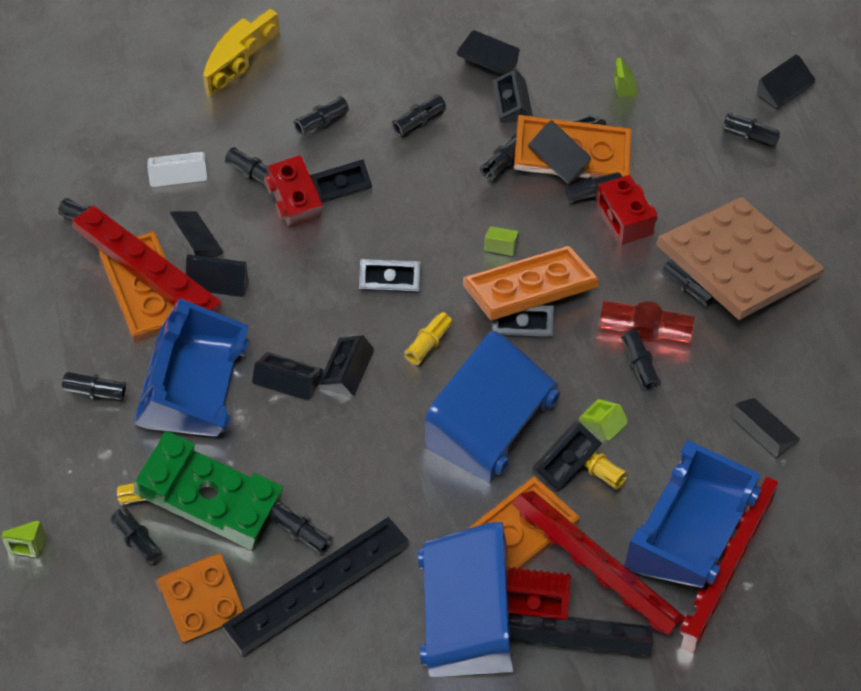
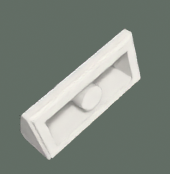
[147,152,207,187]

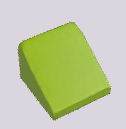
[614,57,638,97]
[484,226,519,256]
[579,399,628,441]
[1,520,46,558]

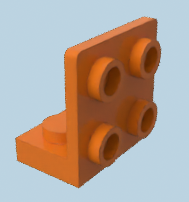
[154,553,244,642]

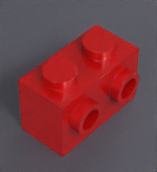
[264,154,323,228]
[596,175,658,245]

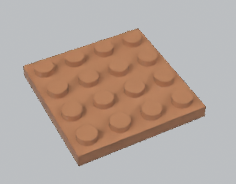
[656,197,825,320]

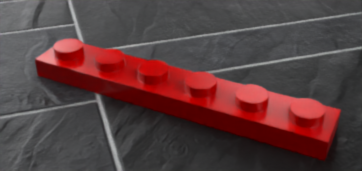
[72,205,222,313]
[679,476,779,654]
[512,490,685,635]

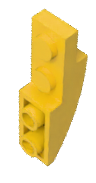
[203,9,280,97]

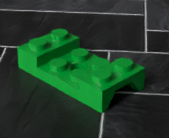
[133,430,283,550]

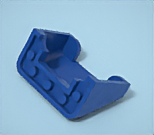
[134,298,249,437]
[425,330,560,484]
[624,440,762,588]
[418,522,513,677]

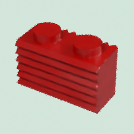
[506,565,571,621]

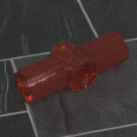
[599,300,695,343]

